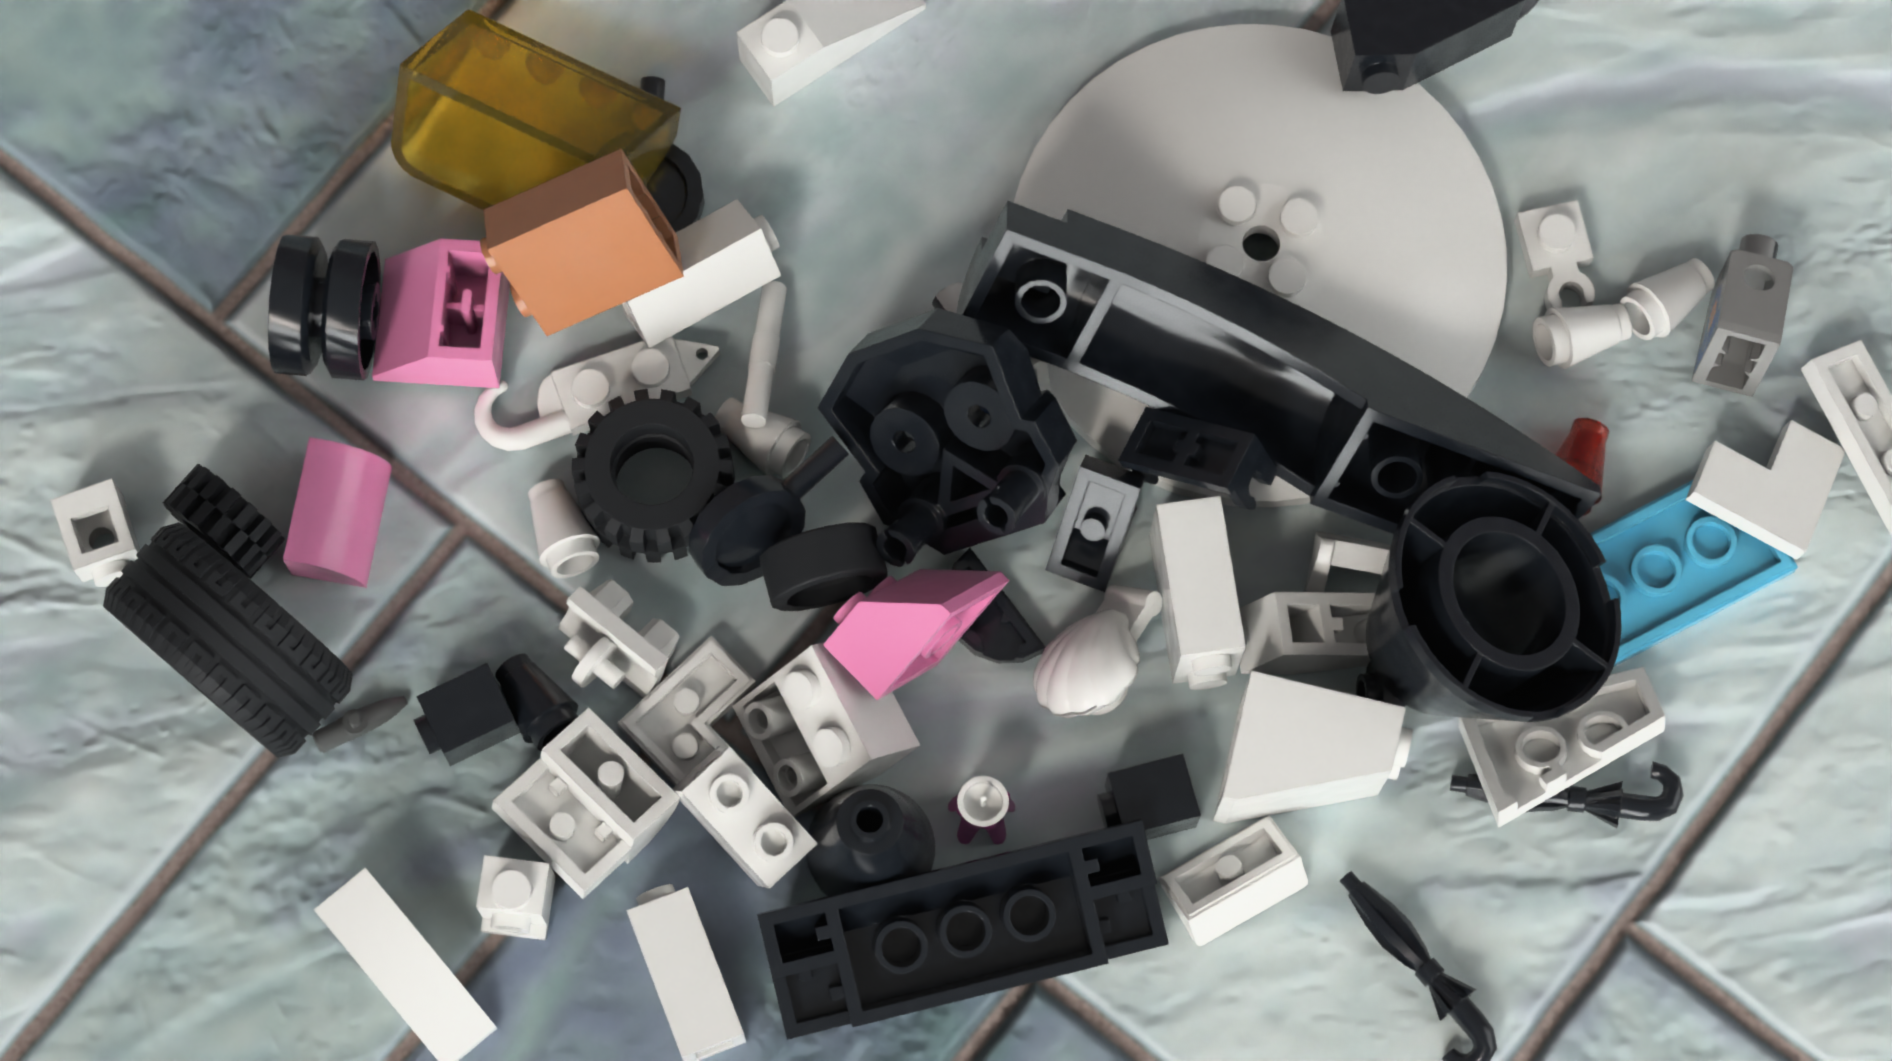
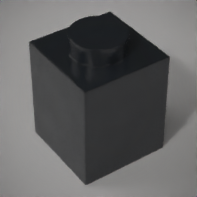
[413,663,520,766]
[1097,754,1201,840]

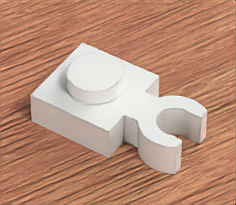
[1514,200,1595,310]

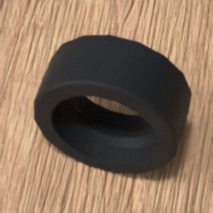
[759,522,888,611]

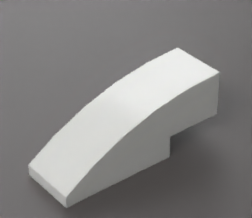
[314,867,497,1061]

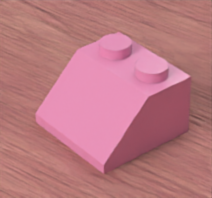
[823,569,1010,700]

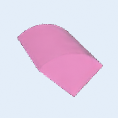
[283,437,392,588]

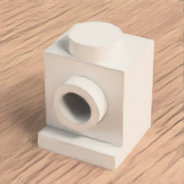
[50,478,140,587]
[476,855,556,940]

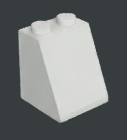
[1213,671,1413,824]

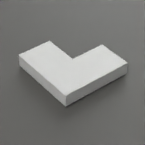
[1685,420,1845,560]
[617,636,756,786]

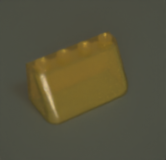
[391,9,681,210]

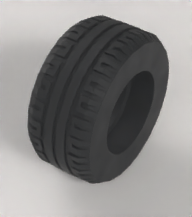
[103,522,353,758]

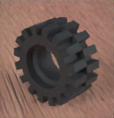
[163,464,285,579]

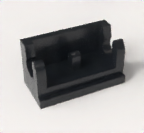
[1118,407,1278,510]

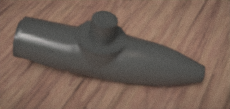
[312,696,408,753]

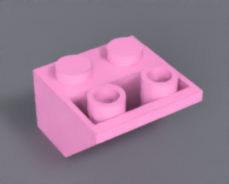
[372,239,510,388]

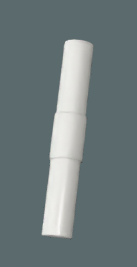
[741,281,787,428]

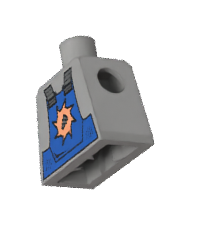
[1691,234,1793,397]

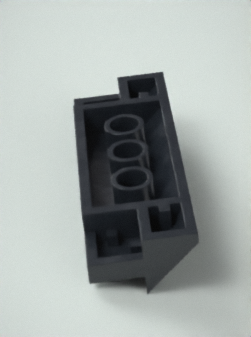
[757,819,1169,1040]

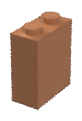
[480,149,684,336]

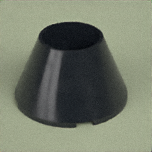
[1366,471,1622,722]

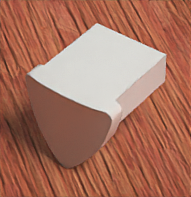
[1304,531,1390,592]

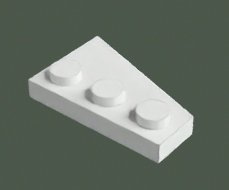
[1459,667,1665,828]

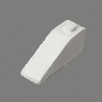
[736,0,926,107]
[1239,592,1375,674]

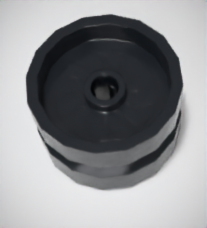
[268,235,381,381]

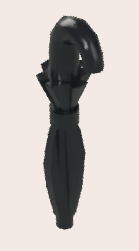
[1450,761,1684,829]
[1340,871,1497,1061]

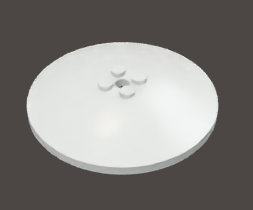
[1014,24,1507,508]

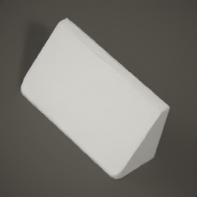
[1158,815,1308,946]

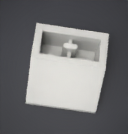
[732,642,920,817]

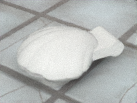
[1033,584,1163,718]

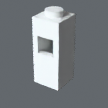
[621,199,781,348]
[626,884,746,1061]

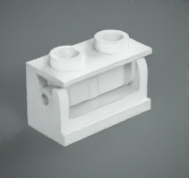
[672,746,818,888]

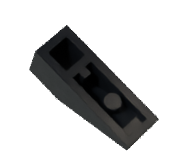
[1331,0,1526,94]

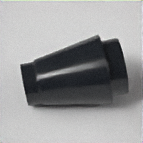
[495,653,578,751]

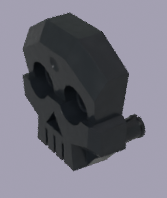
[817,308,1077,567]

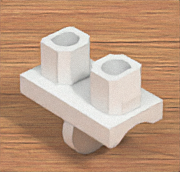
[558,579,679,698]

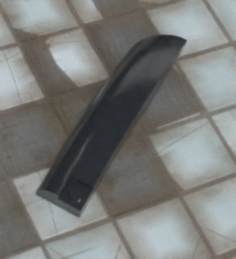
[956,201,1601,534]

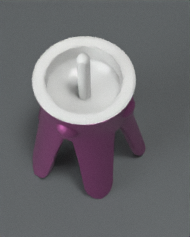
[948,776,1015,845]

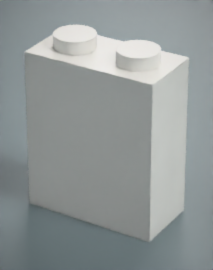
[1149,496,1246,690]

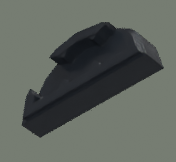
[951,547,1046,664]

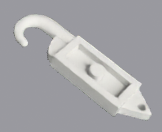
[474,336,720,451]

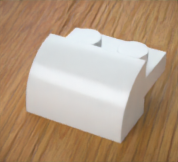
[492,707,680,899]

